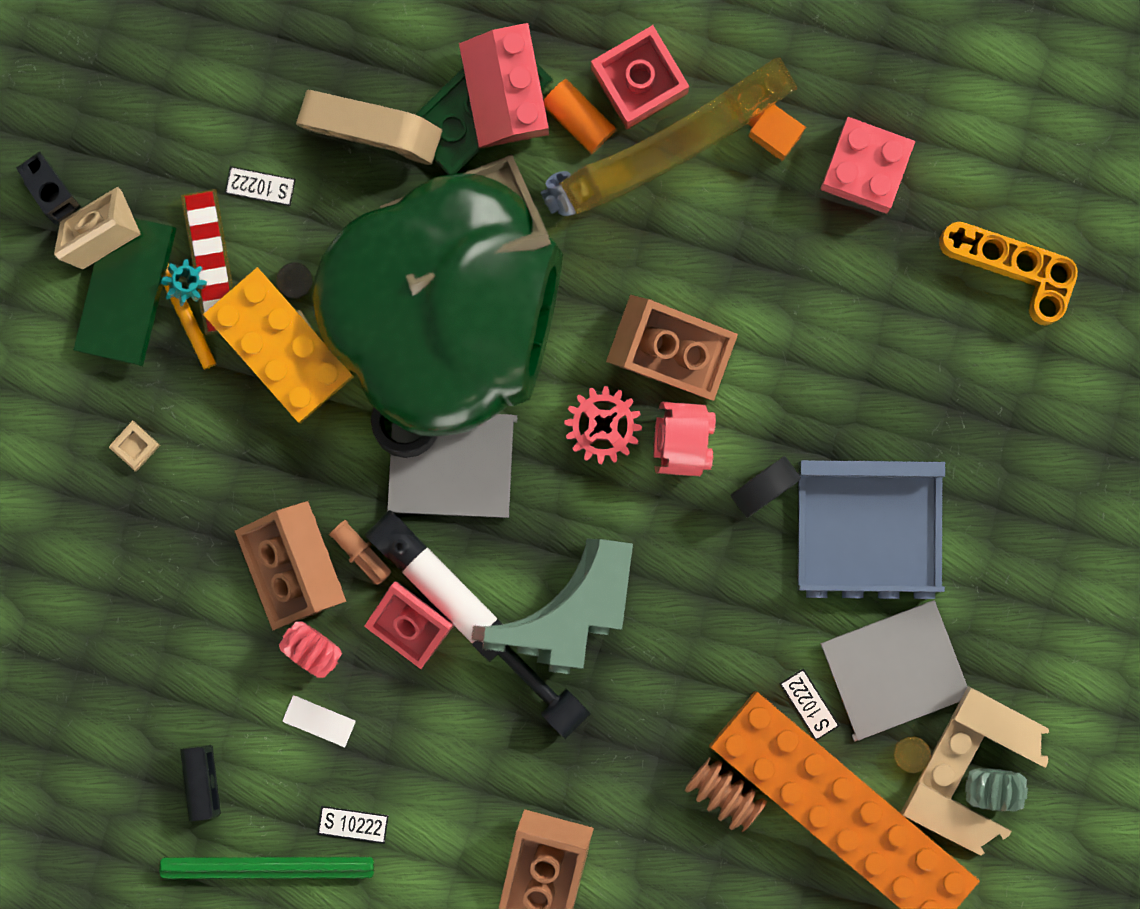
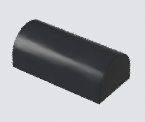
[180,745,221,821]

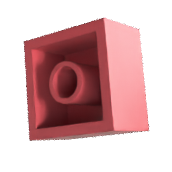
[591,25,689,129]
[820,117,915,214]

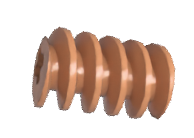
[685,758,767,833]

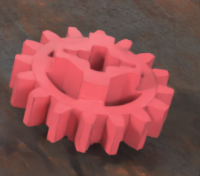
[564,386,642,464]

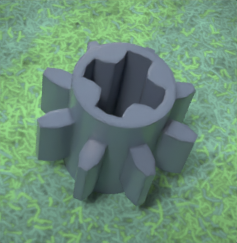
[541,171,588,216]

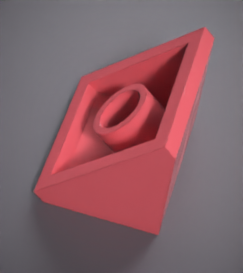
[364,582,454,669]

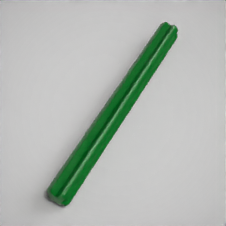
[159,857,374,879]

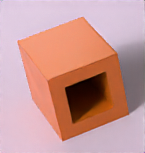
[748,102,806,161]

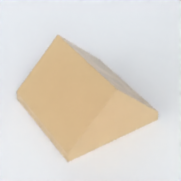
[54,187,141,269]

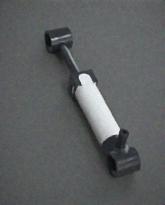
[365,510,591,739]

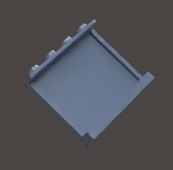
[798,460,945,599]

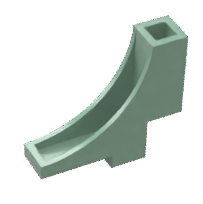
[471,538,633,674]

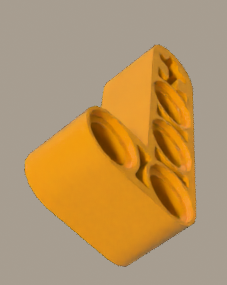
[939,222,1078,325]

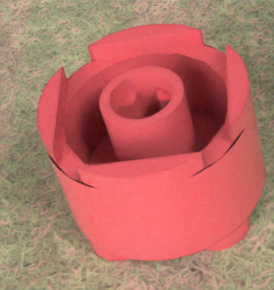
[654,402,716,477]

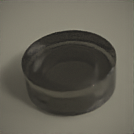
[277,263,313,299]

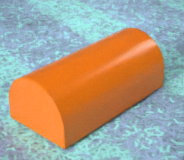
[543,79,617,155]

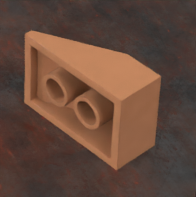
[606,295,738,401]
[499,809,594,909]

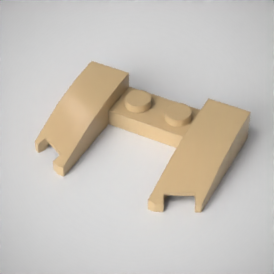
[901,686,1049,855]

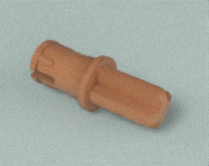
[329,520,391,585]

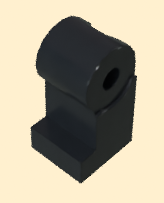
[16,151,81,225]

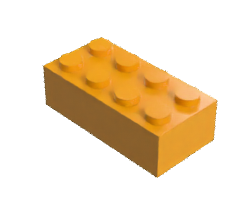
[203,267,354,423]

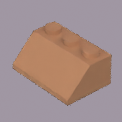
[235,501,346,630]

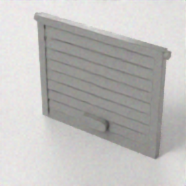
[388,414,517,518]
[820,600,968,742]

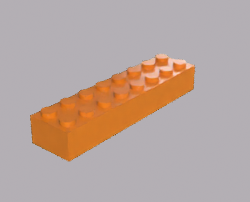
[709,691,980,909]

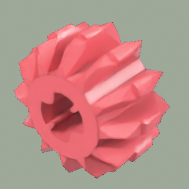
[279,622,342,678]

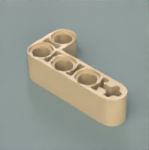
[296,90,442,165]

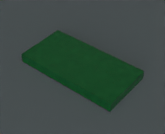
[415,62,553,175]
[73,218,177,366]

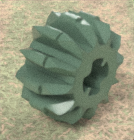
[965,768,1028,811]

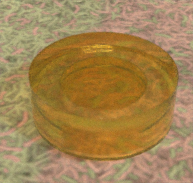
[894,736,931,773]

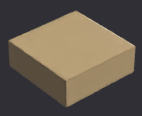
[109,421,160,471]

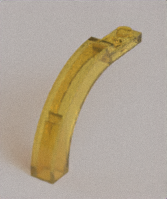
[560,57,798,214]

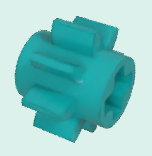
[161,259,207,306]

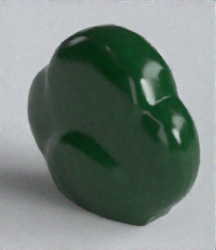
[312,173,563,436]

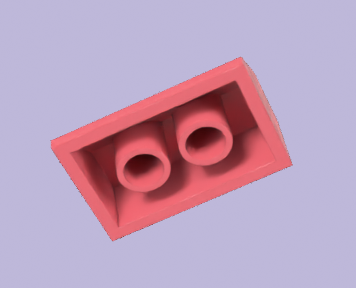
[459,23,549,148]

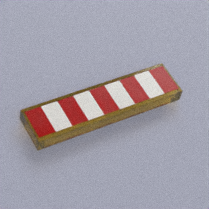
[181,189,234,335]

